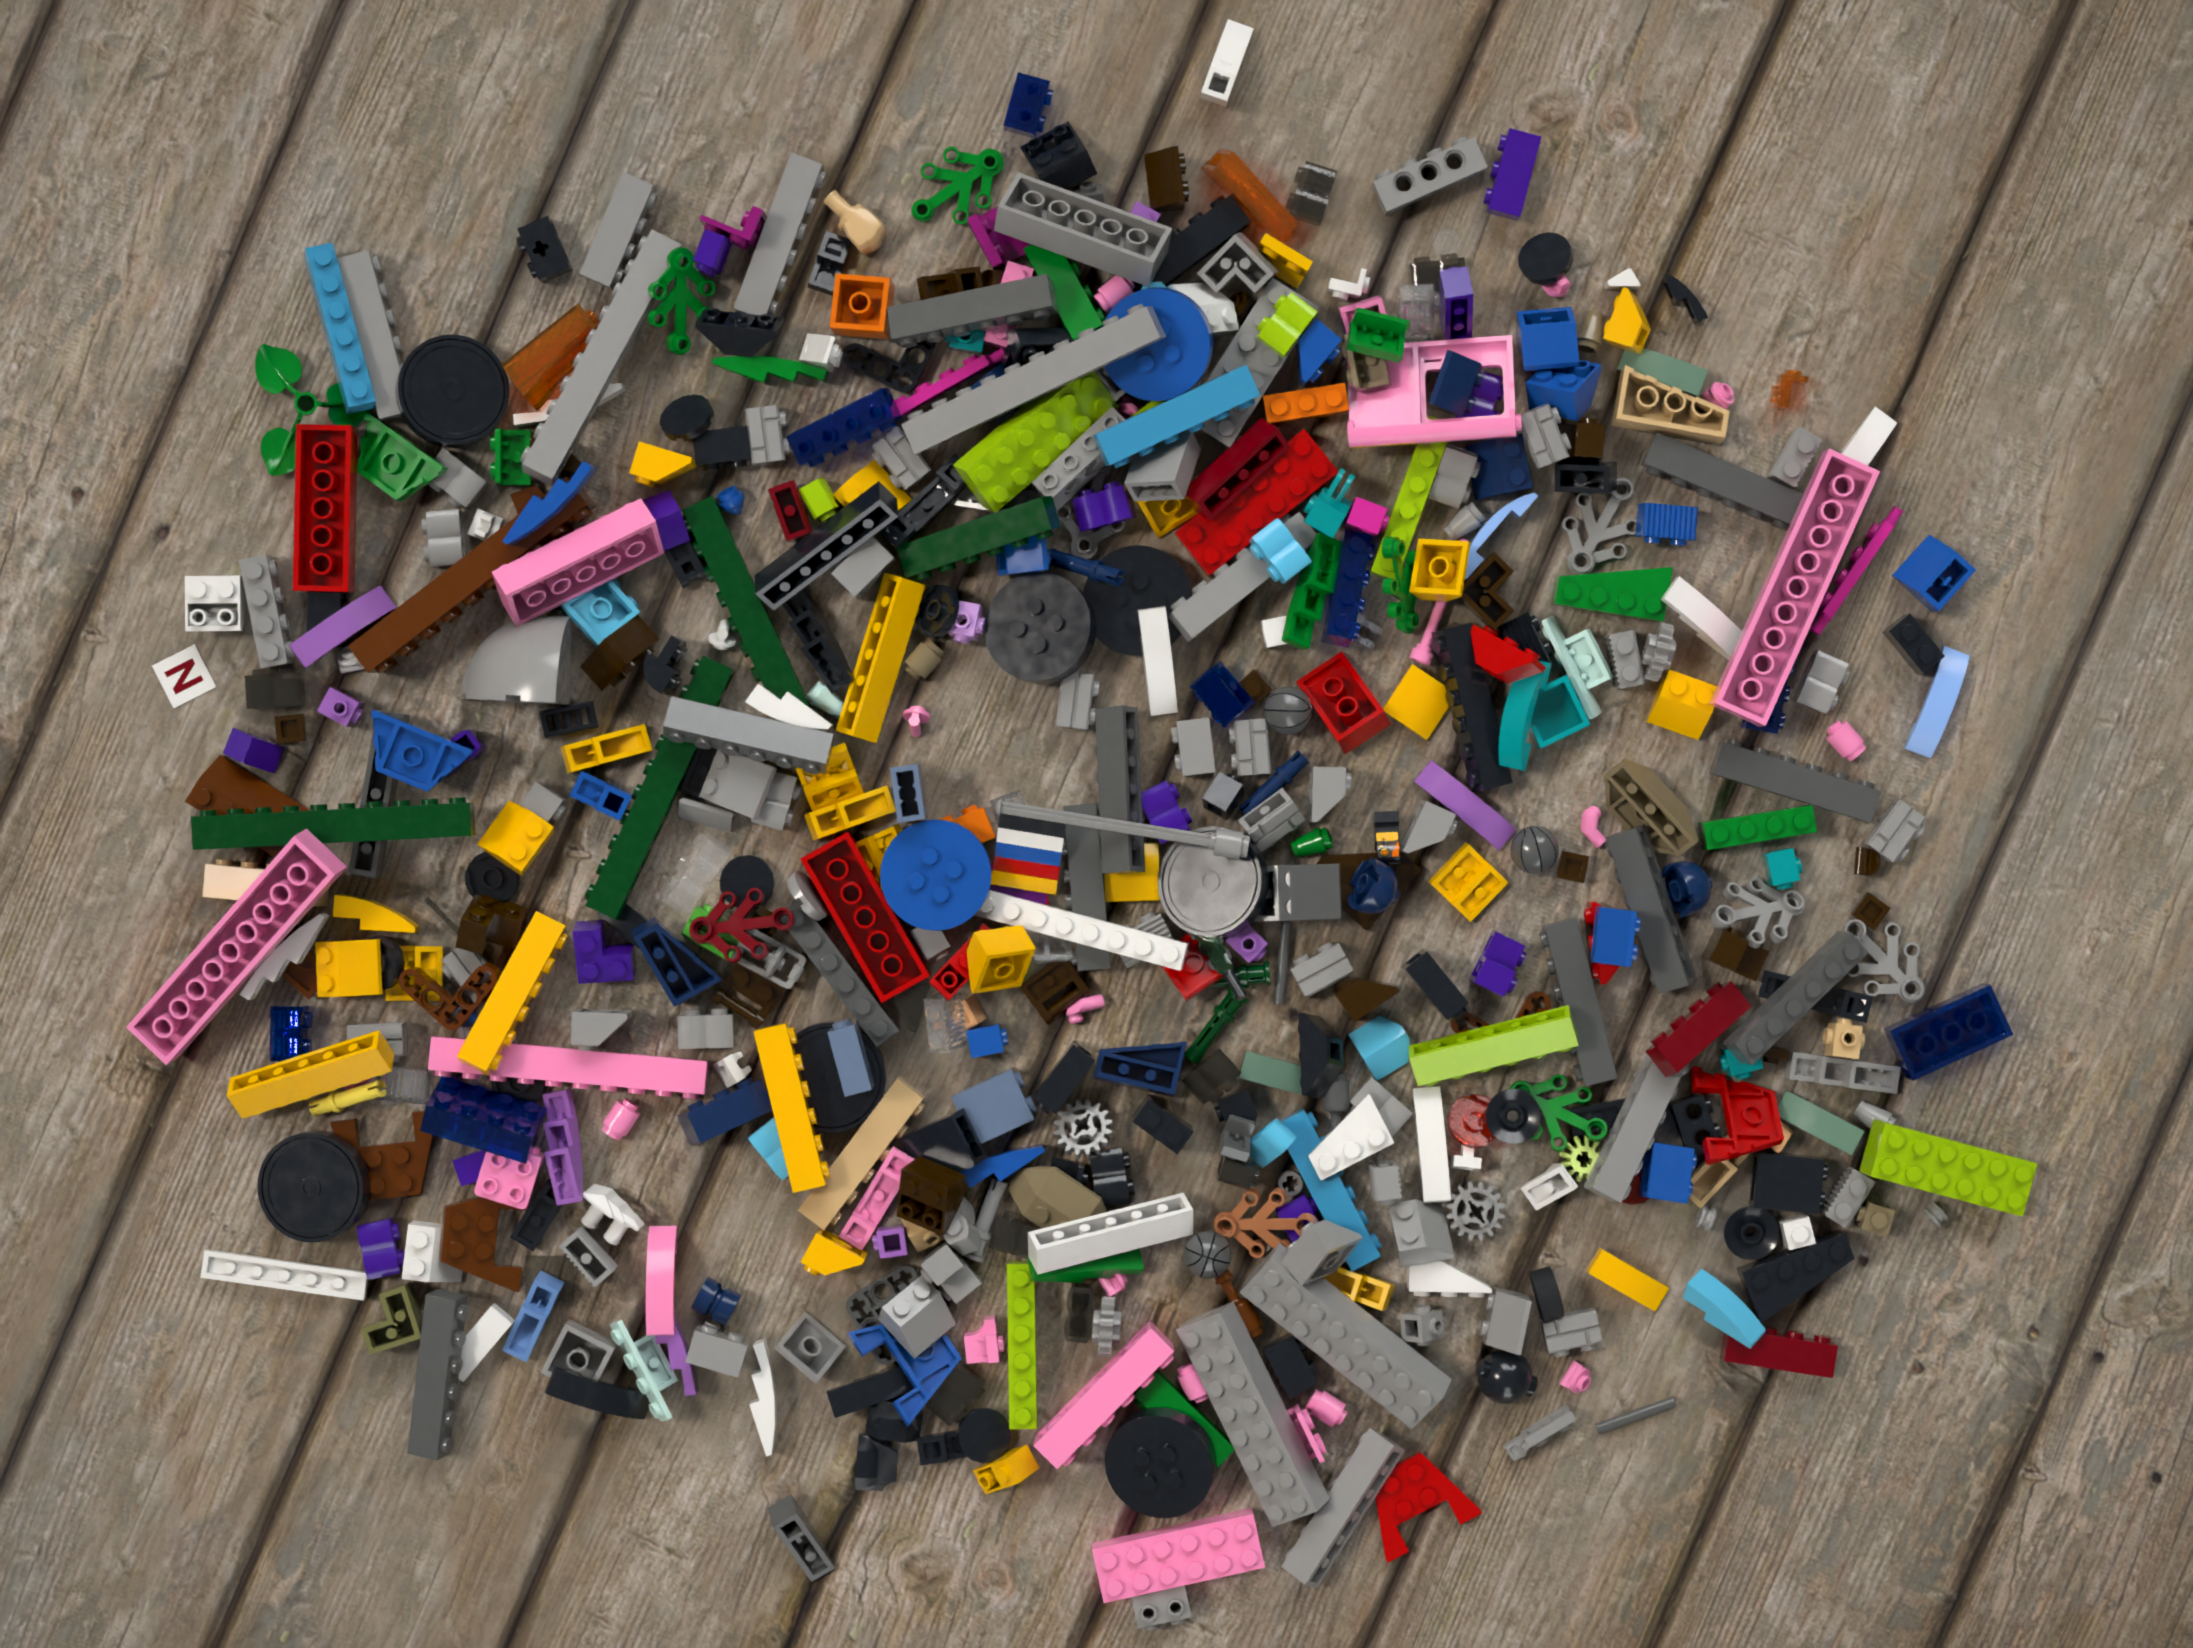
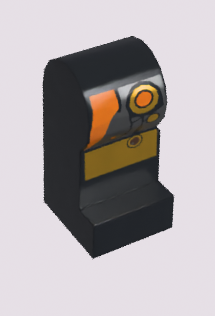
[1373,811,1400,865]

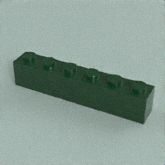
[897,496,1062,581]

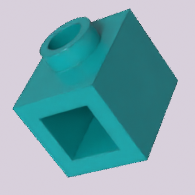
[945,329,986,355]
[1762,847,1803,890]
[1718,1047,1764,1080]

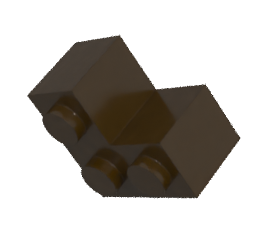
[1557,418,1605,461]
[1458,552,1514,630]
[580,615,660,691]
[455,894,528,955]
[1702,927,1769,981]

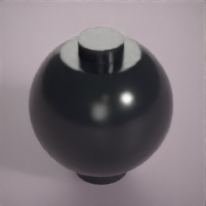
[1476,1349,1538,1404]

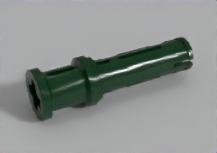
[1206,961,1271,989]
[1184,986,1249,1065]

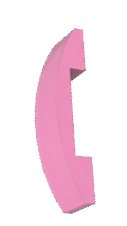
[839,1146,915,1251]
[646,1226,677,1336]

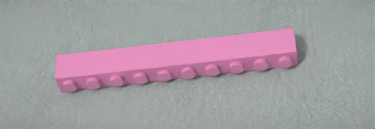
[428,1036,709,1099]

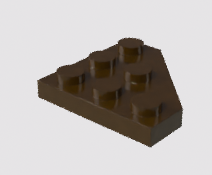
[1316,851,1421,931]

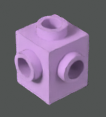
[948,601,985,644]

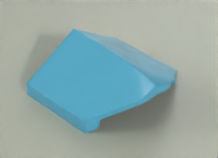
[1348,1015,1410,1081]

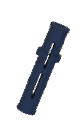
[1049,548,1125,587]
[1239,750,1310,814]

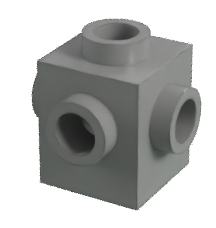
[1400,1305,1444,1346]

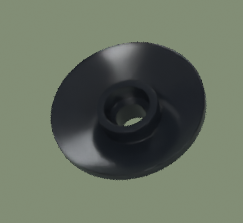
[1486,1089,1541,1144]
[1724,1206,1779,1260]

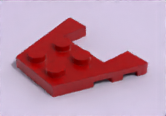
[1689,1066,1784,1165]
[1375,1451,1482,1563]

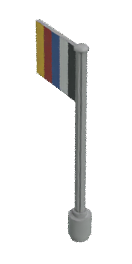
[991,799,1250,895]

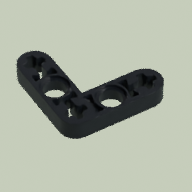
[843,341,938,394]

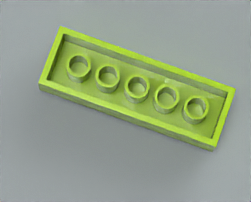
[953,371,1119,513]
[1859,1119,2037,1217]

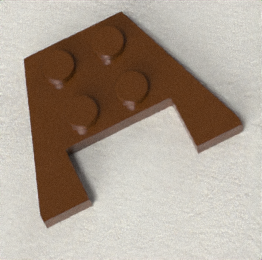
[330,1109,439,1200]
[439,1196,528,1292]

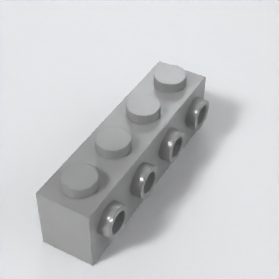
[579,172,658,290]
[239,555,295,669]

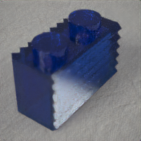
[1190,660,1255,728]
[270,1005,313,1062]

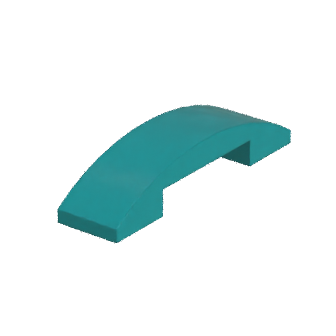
[1499,660,1552,771]

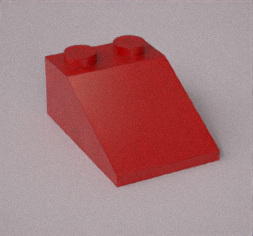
[1296,651,1391,754]

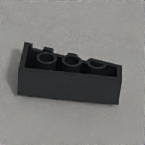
[1736,1229,1855,1324]

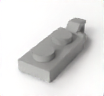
[1504,1404,1577,1461]

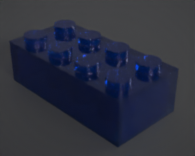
[1883,983,2013,1081]
[420,1076,547,1164]

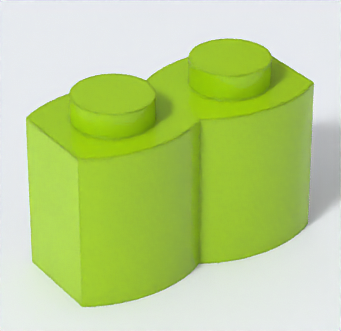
[1256,292,1318,358]
[799,477,841,522]

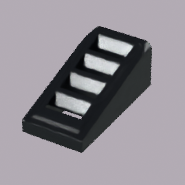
[537,701,599,740]

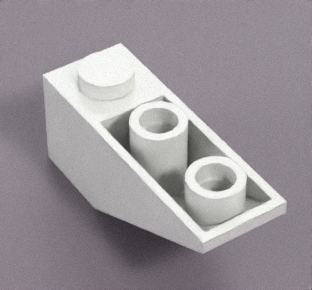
[1200,19,1254,107]
[799,333,843,373]
[1407,1260,1492,1298]

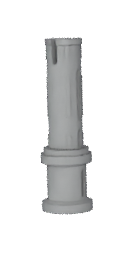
[960,1178,1008,1263]

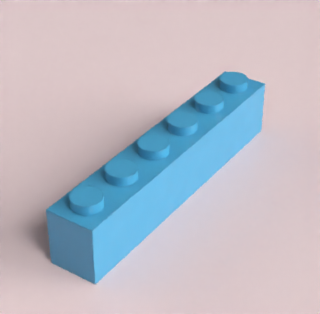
[303,242,376,415]
[1092,365,1260,468]
[1279,1108,1382,1271]

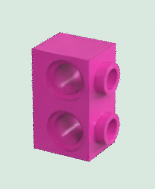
[1343,497,1390,538]

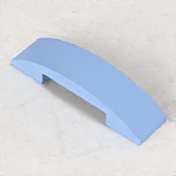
[1464,493,1538,581]
[1904,646,1970,758]

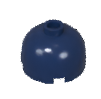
[1348,857,1399,914]
[1661,861,1712,918]

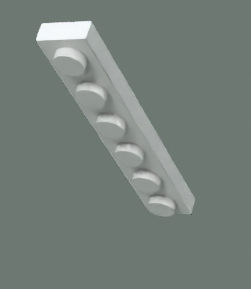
[200,1249,368,1301]

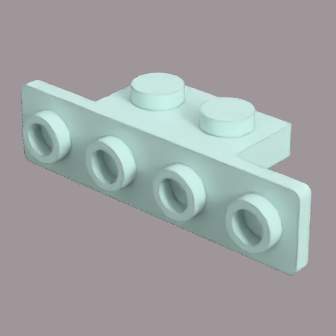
[1541,615,1614,720]
[610,1320,678,1421]

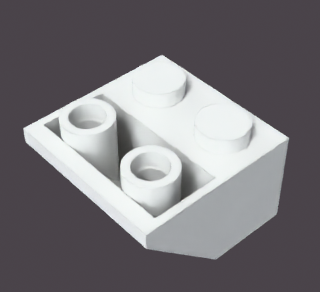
[185,575,248,632]

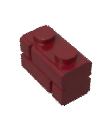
[768,480,813,543]

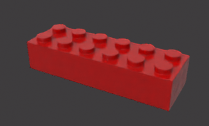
[293,424,358,593]
[1174,429,1338,577]
[800,831,931,1003]

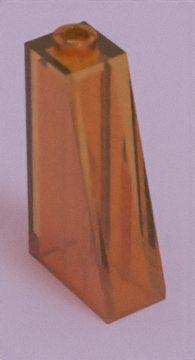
[1201,149,1299,242]
[501,303,600,411]

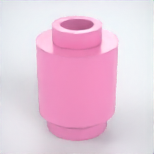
[1093,275,1135,314]
[1825,720,1866,761]
[602,1098,640,1141]
[1177,1361,1209,1403]
[1305,1389,1348,1427]

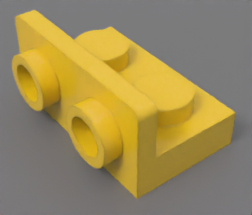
[1258,233,1313,289]

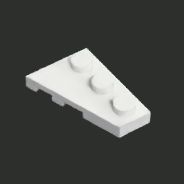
[1308,1093,1394,1180]

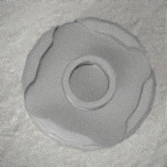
[787,871,830,921]

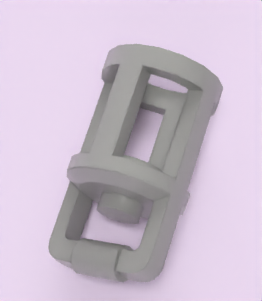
[731,929,806,990]

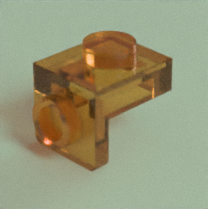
[1770,370,1809,410]

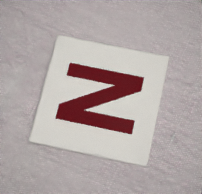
[152,644,216,708]

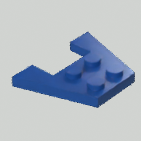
[847,1324,962,1427]

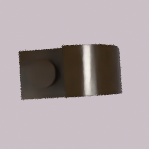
[917,266,983,300]

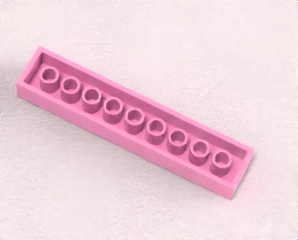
[1709,448,1880,727]
[126,829,347,1065]

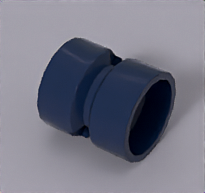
[691,1277,742,1327]

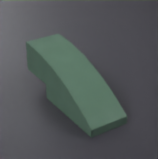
[1617,348,1708,398]
[1238,1050,1315,1098]
[1778,1090,1865,1155]

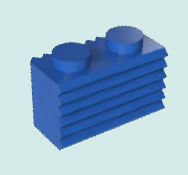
[1635,503,1698,546]

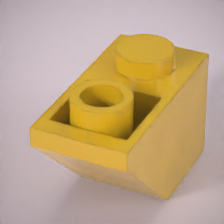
[1603,287,1651,355]
[973,1444,1040,1494]

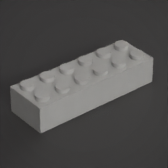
[994,172,1172,287]
[1197,278,1319,449]

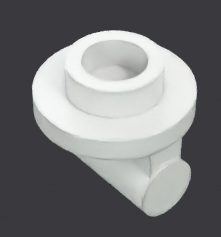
[708,619,736,650]
[337,645,365,674]

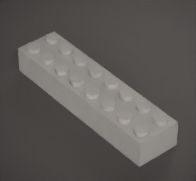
[1239,1243,1452,1429]
[1176,1301,1330,1527]

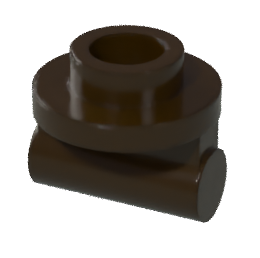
[981,268,1004,287]
[1229,292,1257,325]
[1854,847,1881,876]

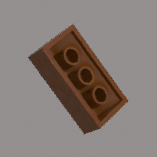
[185,755,311,857]

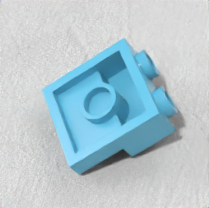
[561,578,640,647]

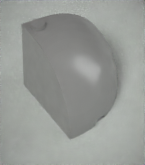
[460,610,575,705]

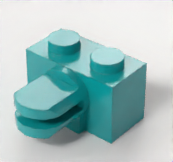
[1303,468,1355,538]

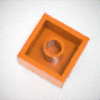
[829,273,895,340]

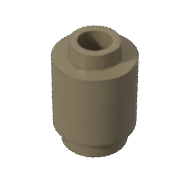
[905,639,945,679]

